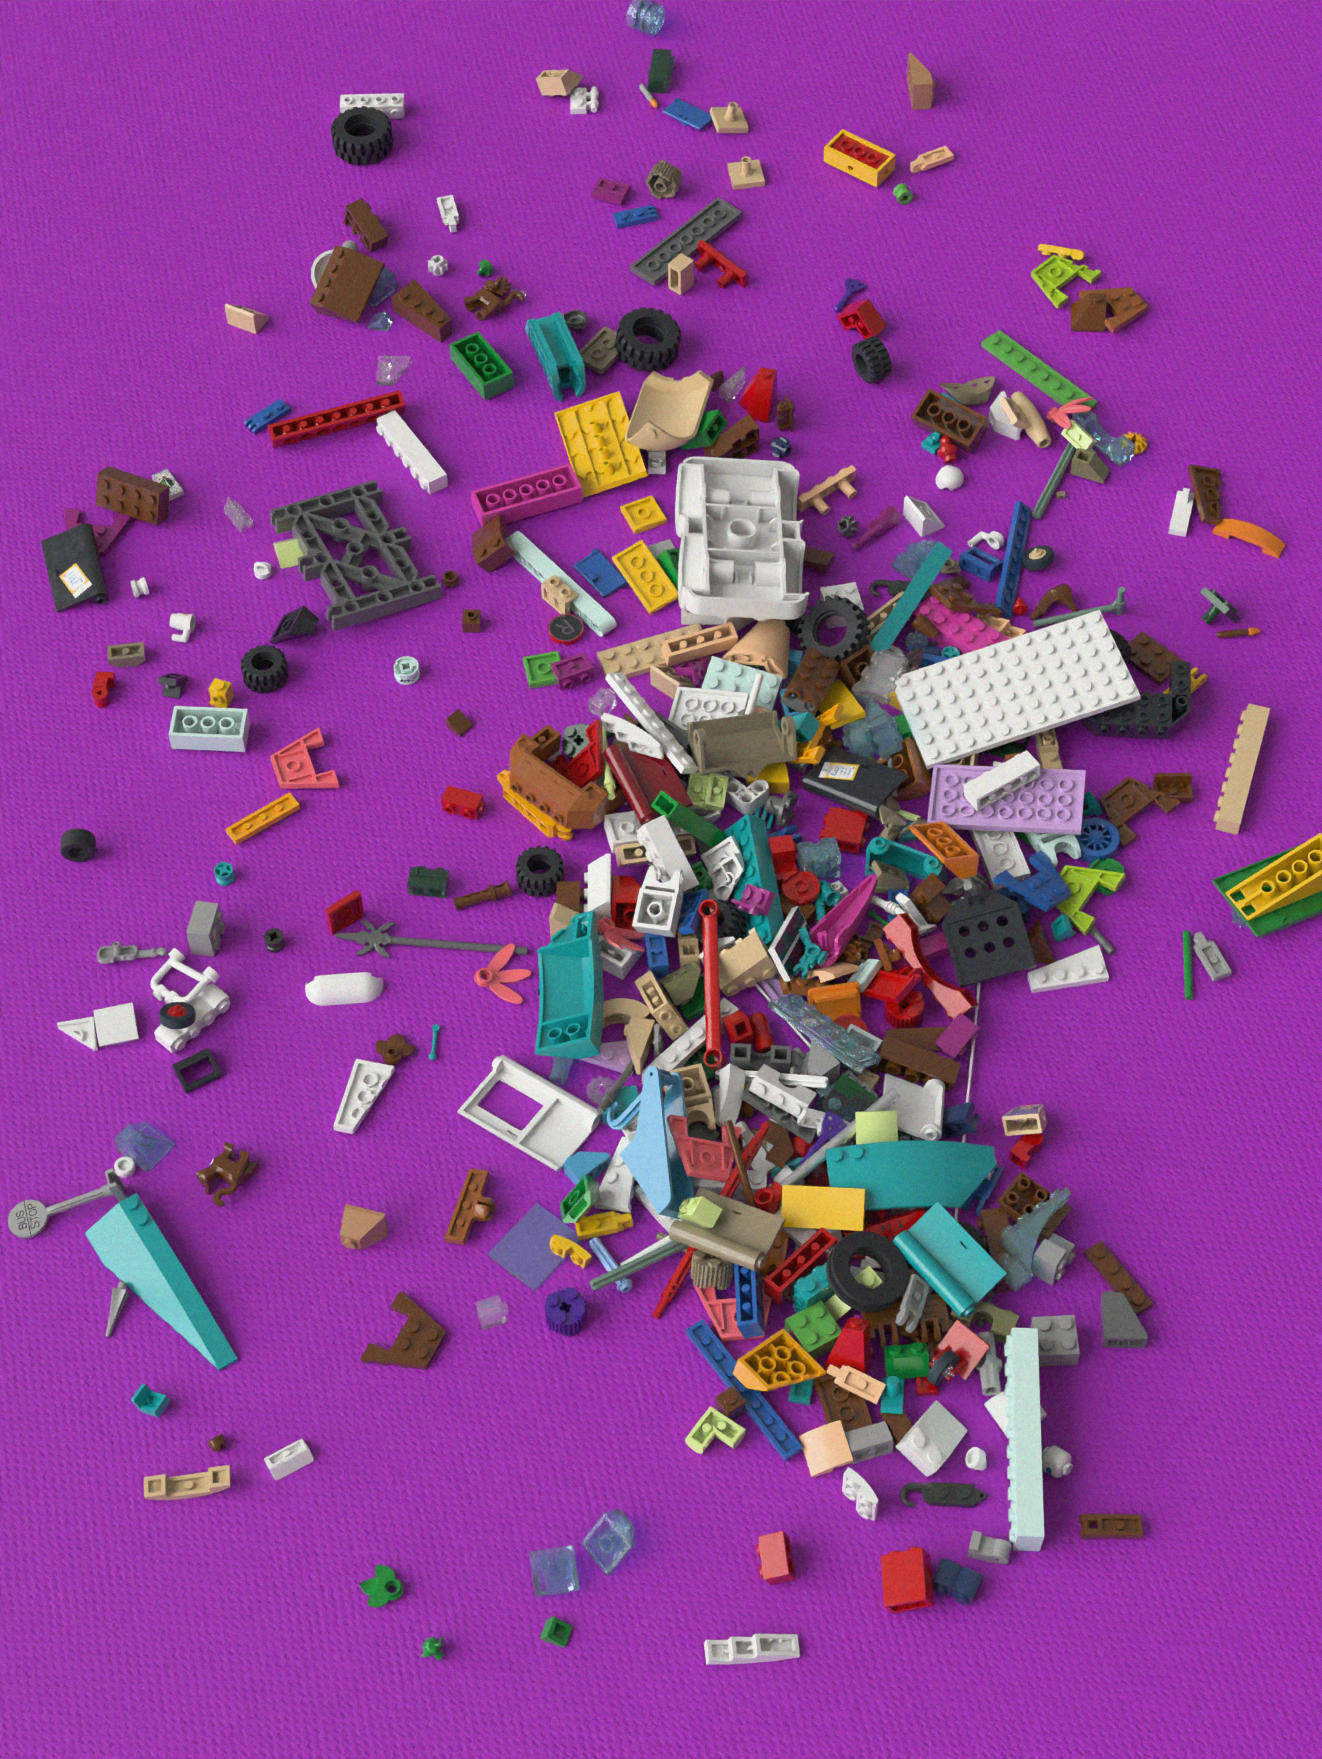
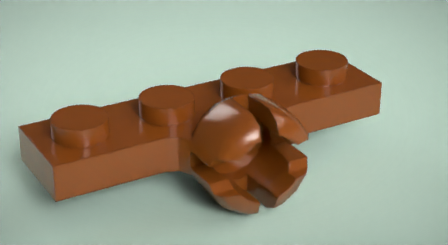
[444,1168,495,1245]

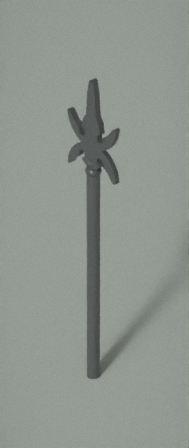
[335,920,528,958]

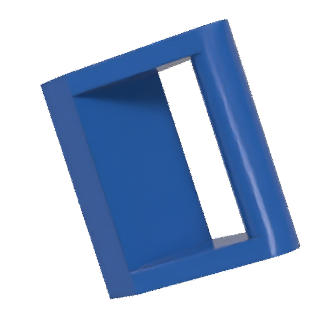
[959,546,1004,583]

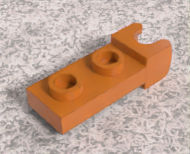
[762,1231,789,1277]

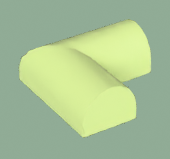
[685,1406,746,1454]

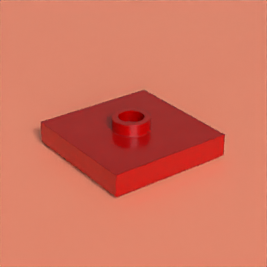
[325,890,365,935]

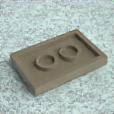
[579,326,619,375]

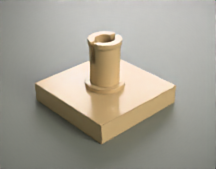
[710,102,749,133]
[728,156,765,190]

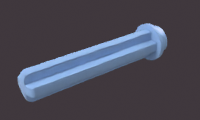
[589,1237,633,1293]

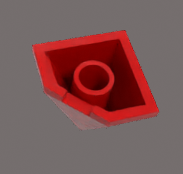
[739,367,777,423]
[611,875,642,930]

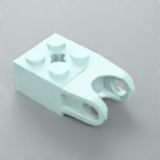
[1024,832,1081,868]

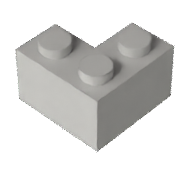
[1031,1233,1076,1286]

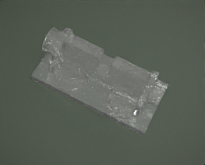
[224,497,253,533]

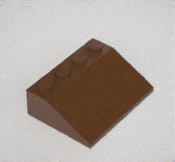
[309,245,385,323]

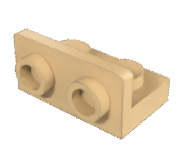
[541,575,578,614]

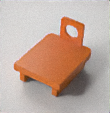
[805,981,861,1027]

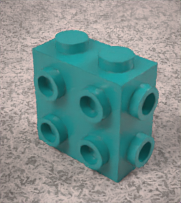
[793,1263,835,1313]

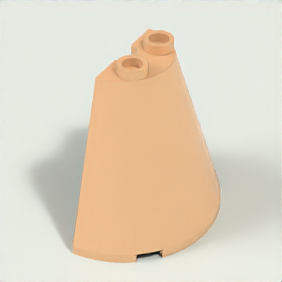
[722,619,790,679]

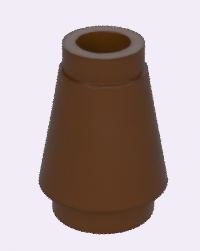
[912,613,939,639]

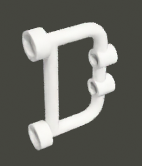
[150,948,220,1004]

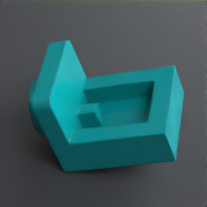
[131,1384,171,1418]

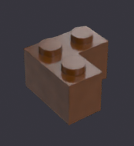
[908,872,952,925]

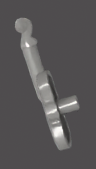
[97,942,167,964]

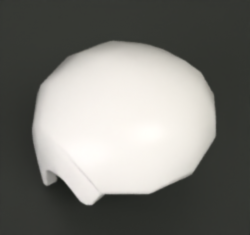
[935,465,964,491]

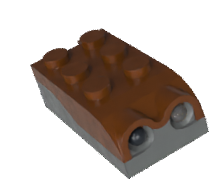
[780,646,840,716]

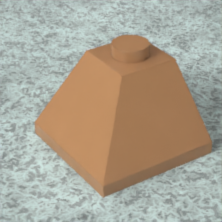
[340,1204,389,1250]

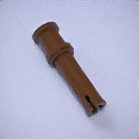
[453,880,512,910]

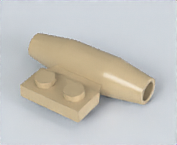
[999,391,1051,448]

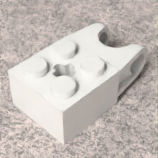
[632,865,684,937]

